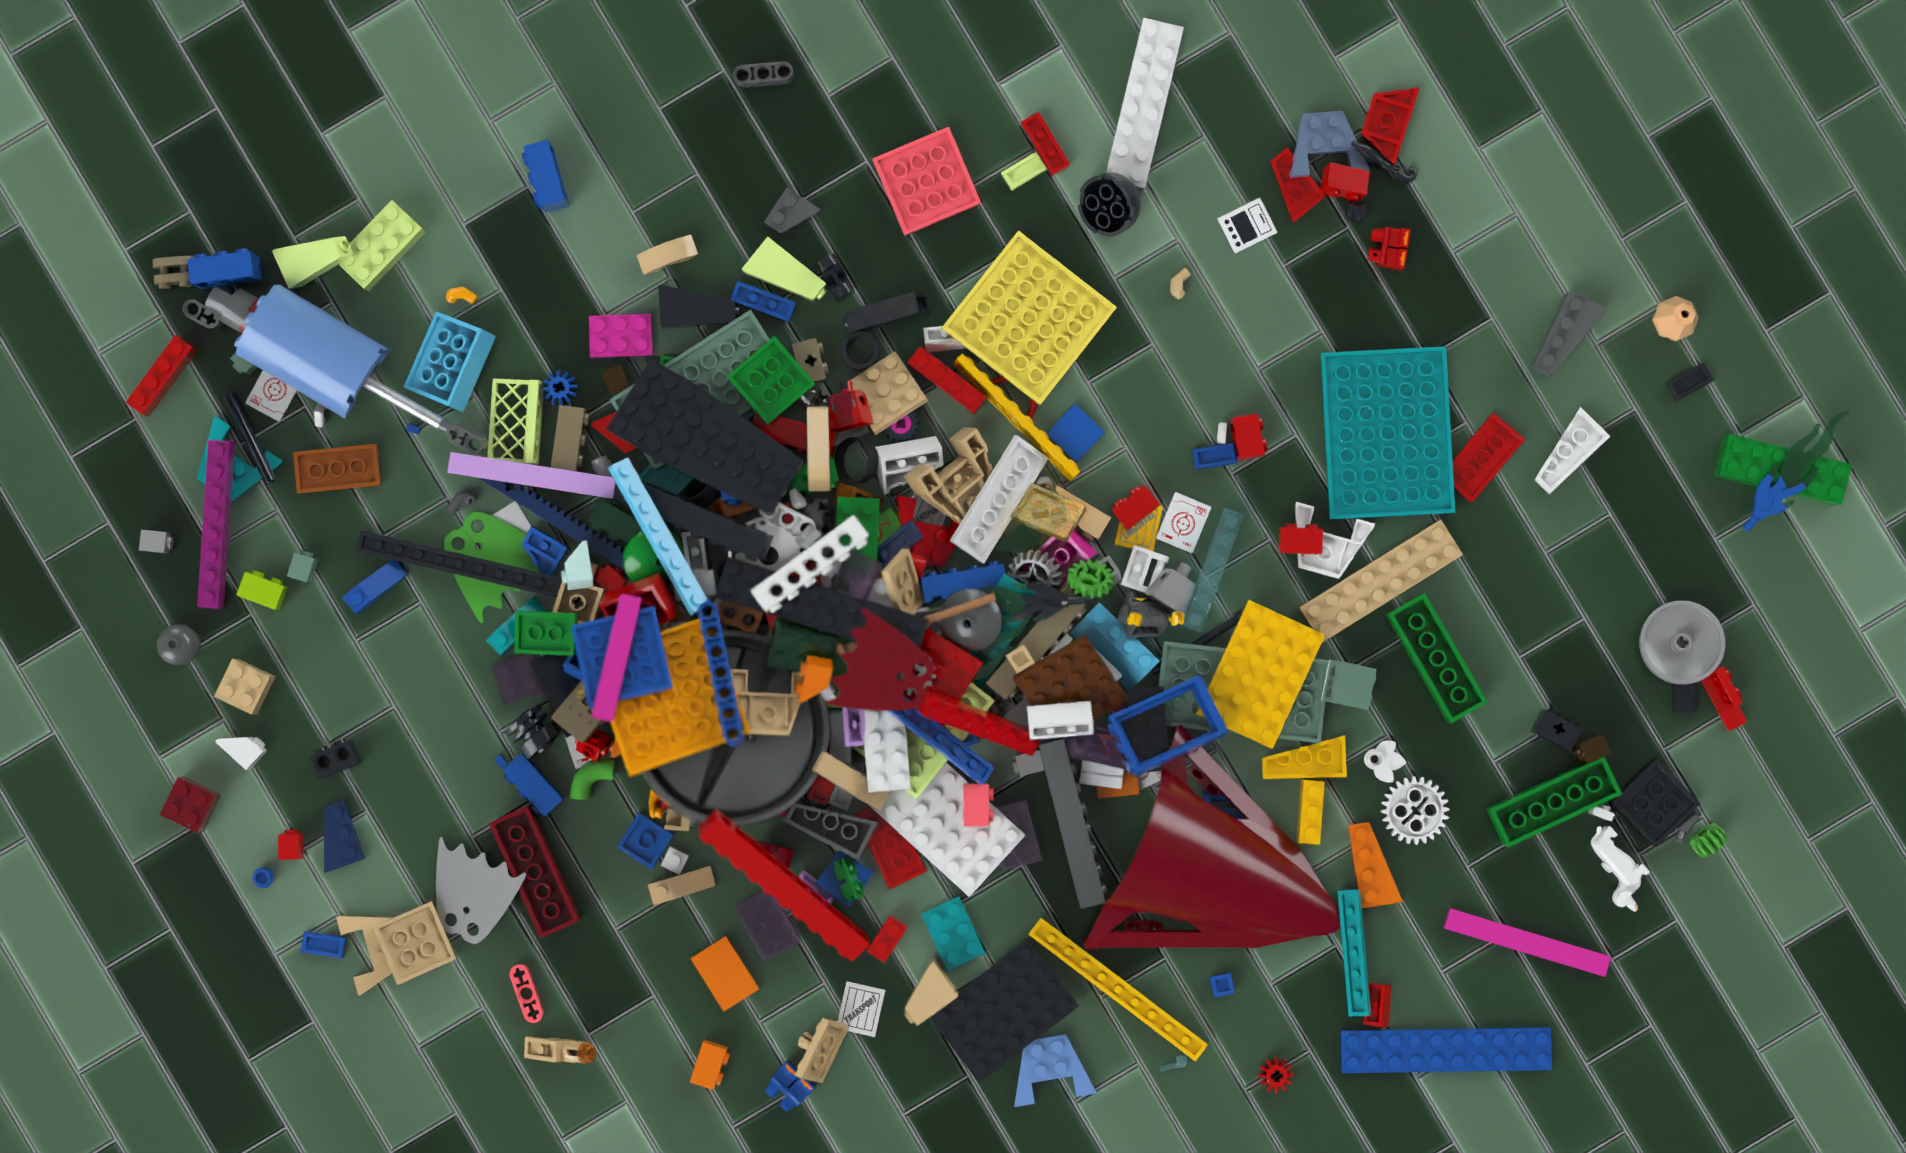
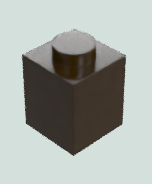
[602,365,631,397]

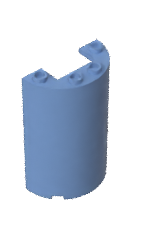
[234,285,389,418]

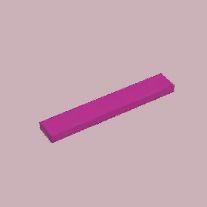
[592,594,642,722]

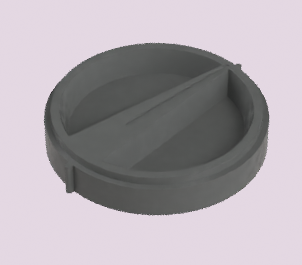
[642,631,830,828]

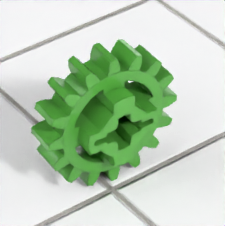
[1067,559,1114,599]

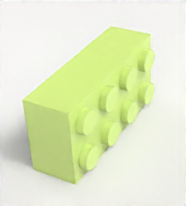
[339,200,426,292]

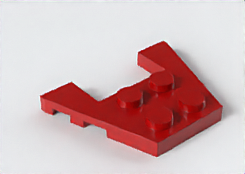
[896,495,959,567]

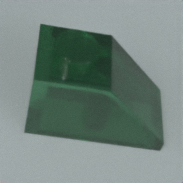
[994,519,1042,552]

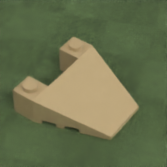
[904,427,993,525]

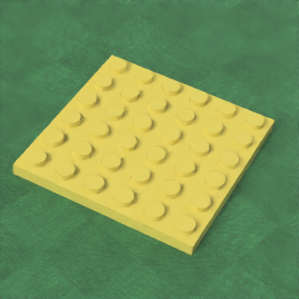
[941,231,1117,405]

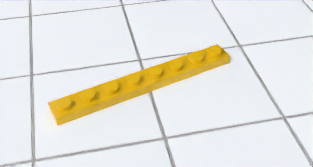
[953,354,1080,482]

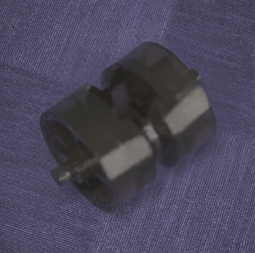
[796,385,830,416]

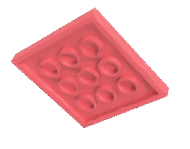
[872,127,981,236]

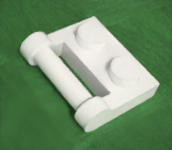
[1120,545,1170,593]

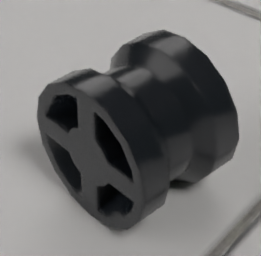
[1346,201,1366,223]

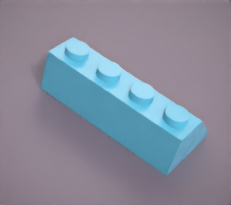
[1069,602,1159,689]

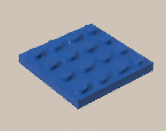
[571,606,673,709]

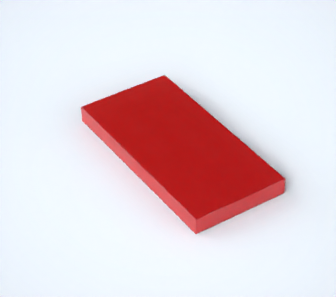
[1452,413,1525,503]
[853,806,927,890]

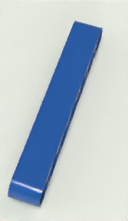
[698,601,744,747]

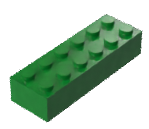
[1714,434,1852,506]
[1385,593,1488,723]
[1486,757,1622,848]

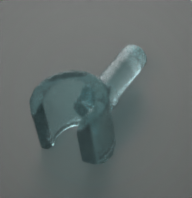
[1159,1054,1188,1072]

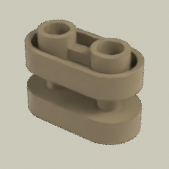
[152,256,194,289]

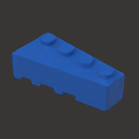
[921,561,1005,603]

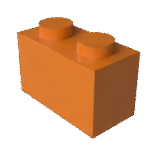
[690,1040,730,1090]

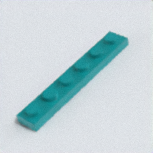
[1337,889,1371,1017]

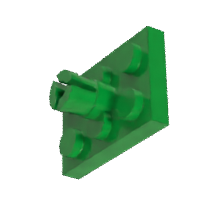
[515,611,577,656]

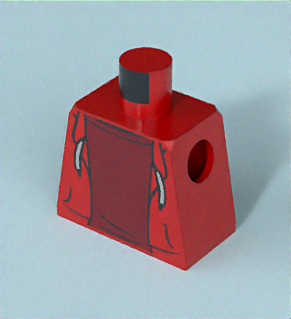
[829,381,874,432]

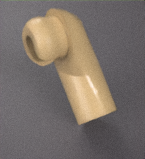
[1170,268,1191,299]

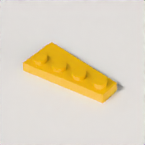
[1262,735,1347,780]

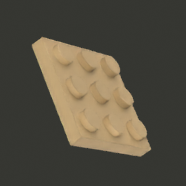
[850,351,928,435]
[373,901,456,985]

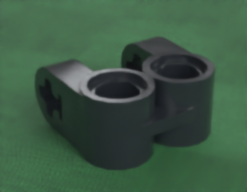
[818,253,856,302]

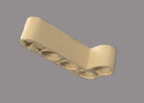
[807,406,830,491]

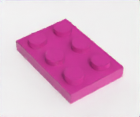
[589,314,653,358]

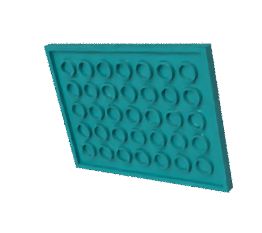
[1320,346,1455,520]

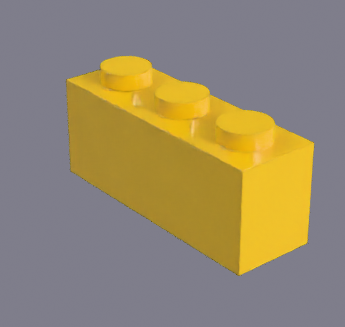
[1296,779,1325,845]

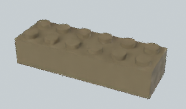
[986,587,1087,700]

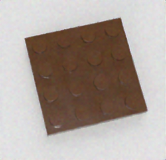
[1013,634,1128,739]

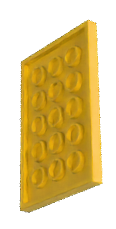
[1196,600,1325,749]

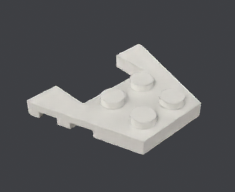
[1295,502,1375,579]

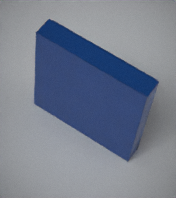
[1047,404,1105,463]
[617,812,675,870]
[815,850,874,908]

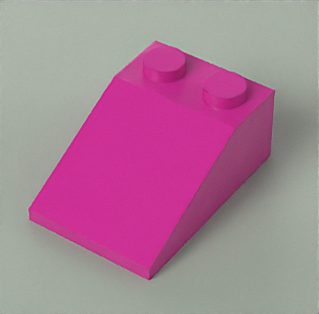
[1022,522,1098,587]

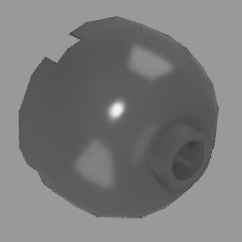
[156,624,201,666]

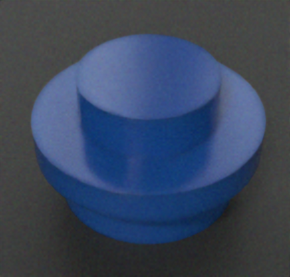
[252,867,274,888]

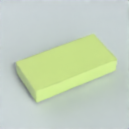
[1001,151,1047,191]

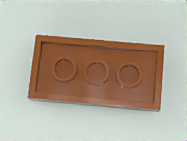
[293,444,382,494]

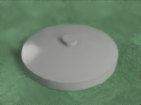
[1639,601,1725,685]

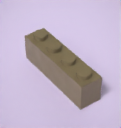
[551,405,589,472]

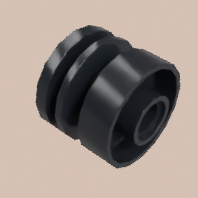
[505,704,562,760]

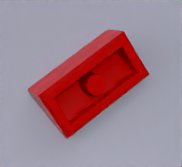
[1363,983,1392,1027]

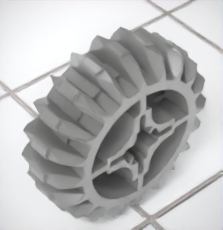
[1007,550,1063,593]

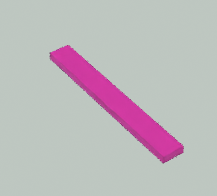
[1444,908,1611,977]

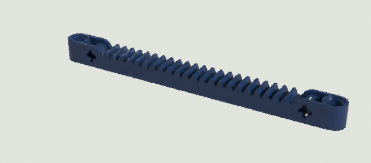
[479,478,711,617]

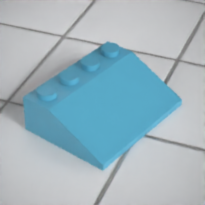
[403,311,496,412]

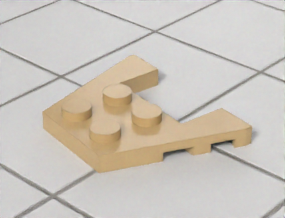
[730,669,802,736]
[336,916,394,996]

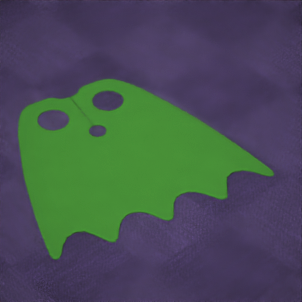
[444,512,539,623]

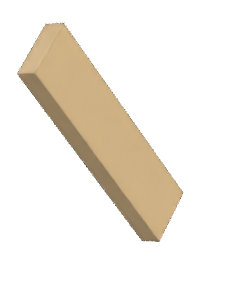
[812,751,890,811]

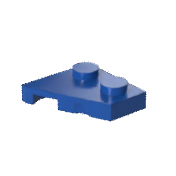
[521,526,569,575]

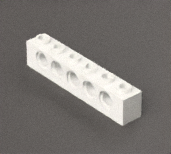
[751,515,869,613]

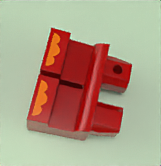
[1367,227,1411,271]

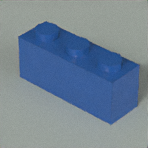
[503,753,565,817]

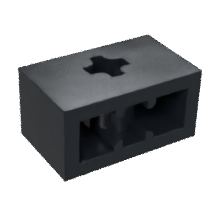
[1530,708,1583,751]

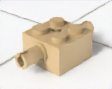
[552,563,606,624]

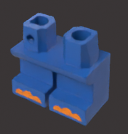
[765,1059,816,1112]

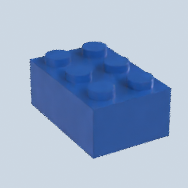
[522,139,569,213]
[187,248,262,289]

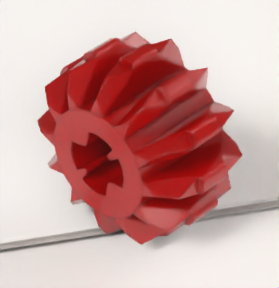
[1258,1057,1294,1093]

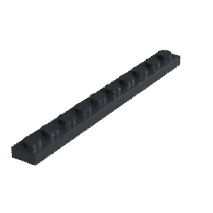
[356,531,562,598]

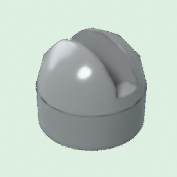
[1036,476,1053,494]

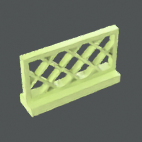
[487,379,545,465]

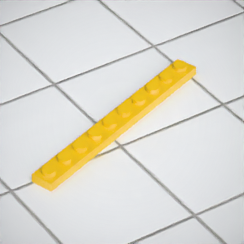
[1028,917,1208,1062]

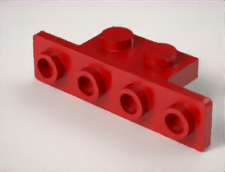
[1701,666,1747,731]

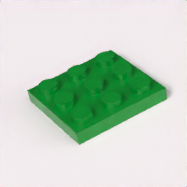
[727,336,815,425]

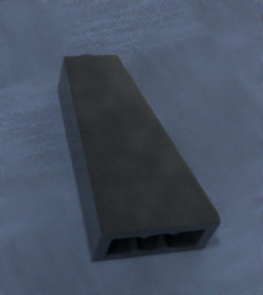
[658,285,740,329]
[844,292,931,332]

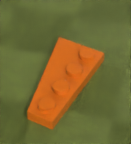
[1348,822,1403,908]

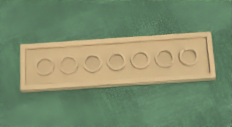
[1299,520,1463,642]

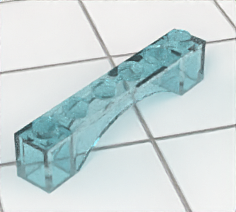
[1180,507,1244,633]

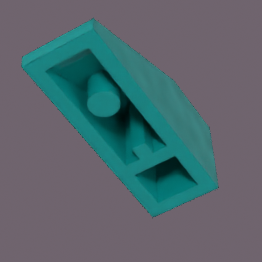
[486,597,548,655]

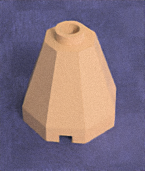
[1652,296,1699,342]

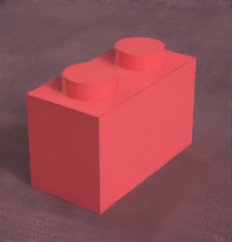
[964,784,993,826]

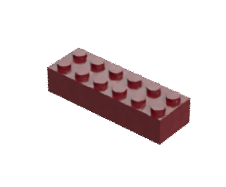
[489,805,582,938]

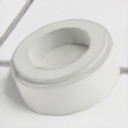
[1217,422,1227,444]

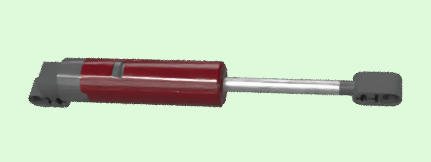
[183,285,488,454]

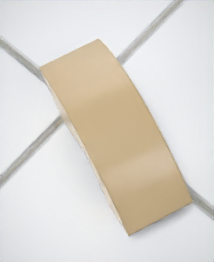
[637,235,698,275]

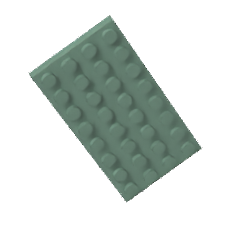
[610,310,770,470]
[1158,641,1329,743]

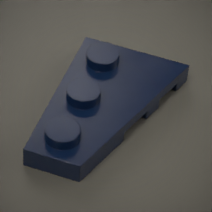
[324,800,365,873]

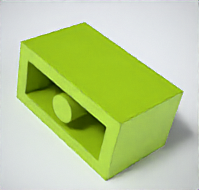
[236,570,288,610]

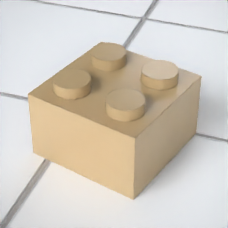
[214,659,275,715]

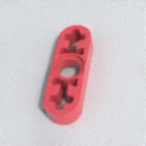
[509,964,544,1023]

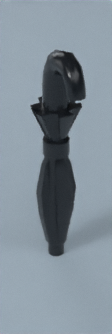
[1351,141,1417,183]

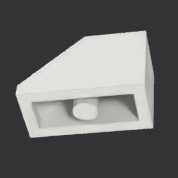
[215,737,267,770]

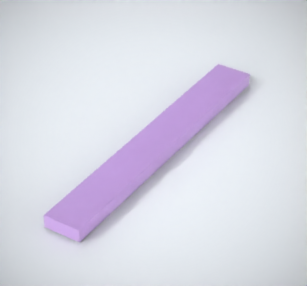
[447,452,616,499]

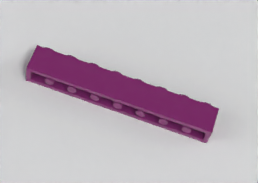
[197,439,235,609]

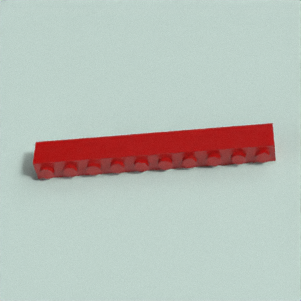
[699,809,870,962]

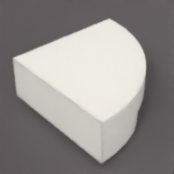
[314,403,326,427]
[789,488,807,509]

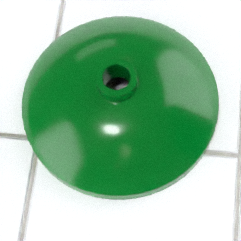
[623,530,684,585]

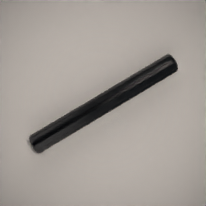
[223,390,276,485]

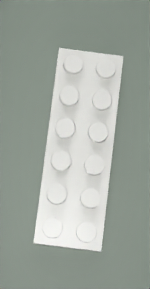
[950,435,1049,564]

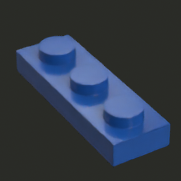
[730,281,796,322]

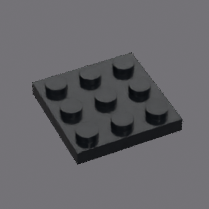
[1611,758,1701,847]

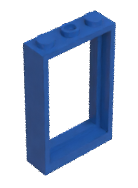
[1106,675,1228,777]

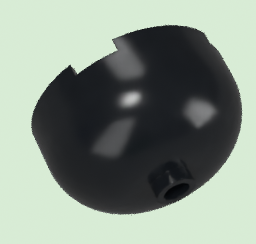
[1078,172,1141,237]

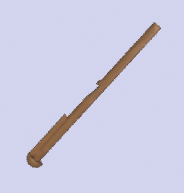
[835,593,996,657]

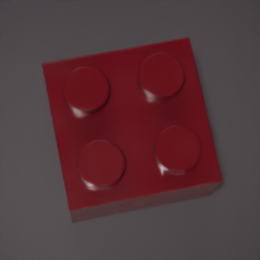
[159,776,221,833]

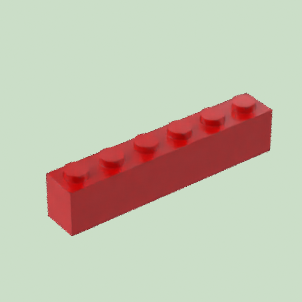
[917,688,1041,756]

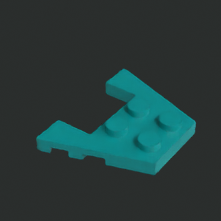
[197,416,284,502]

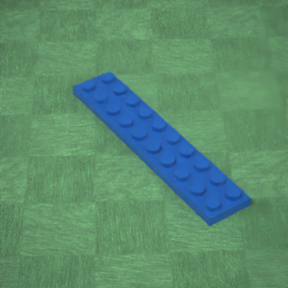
[1340,1027,1552,1073]

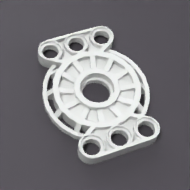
[728,503,816,572]

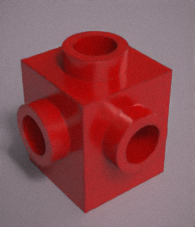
[576,729,611,762]

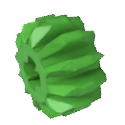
[1690,823,1728,858]

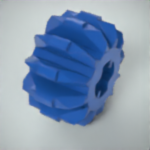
[542,370,578,406]

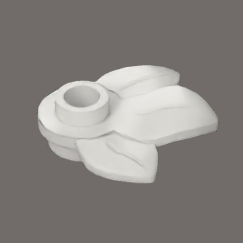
[1364,741,1406,783]

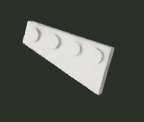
[1535,407,1610,495]

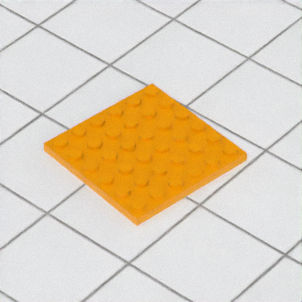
[611,615,751,777]

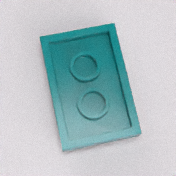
[921,896,985,971]

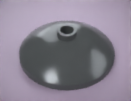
[939,589,1002,652]

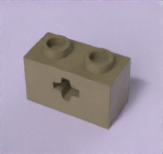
[792,338,829,383]

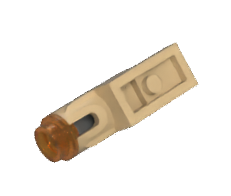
[524,1036,596,1064]

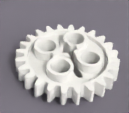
[1380,776,1449,845]

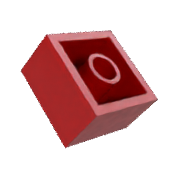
[1229,413,1268,462]

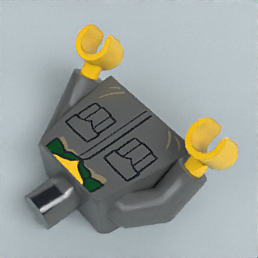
[1117,591,1185,637]

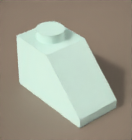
[561,541,593,590]

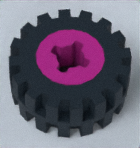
[883,411,920,443]

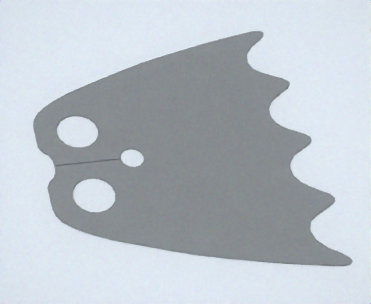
[436,837,526,944]

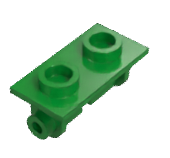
[833,857,864,902]

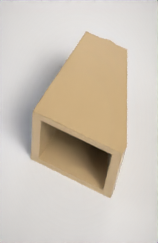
[904,958,958,1026]

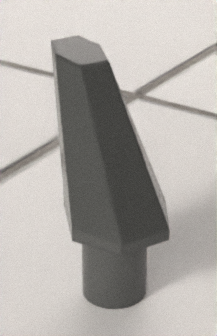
[1675,815,1699,843]

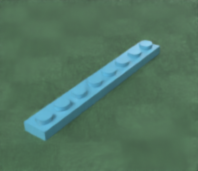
[608,458,708,616]

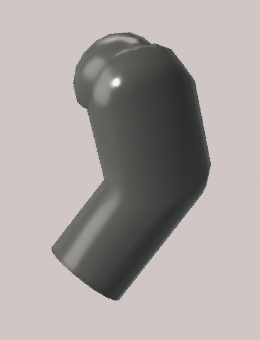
[446,492,476,514]

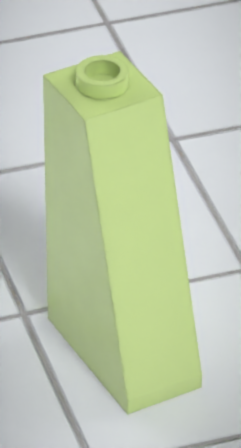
[272,236,353,289]
[742,237,827,302]

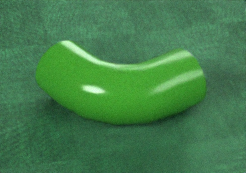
[570,759,615,800]

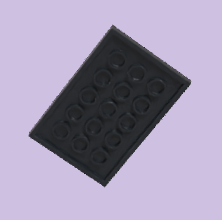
[930,939,1079,1083]

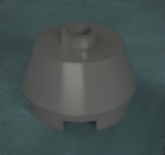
[799,498,835,537]

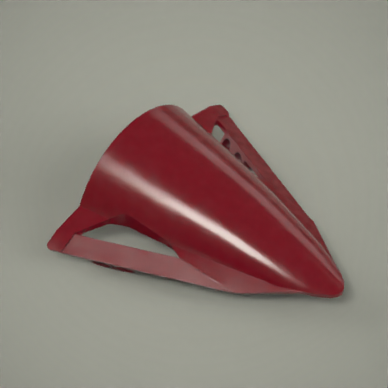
[1084,725,1341,949]

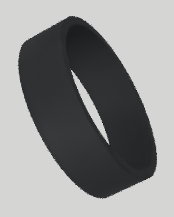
[834,437,878,483]

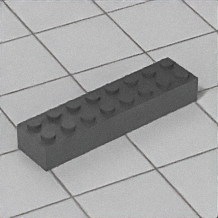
[1038,737,1108,909]

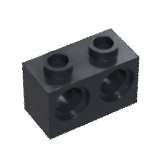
[310,738,362,780]

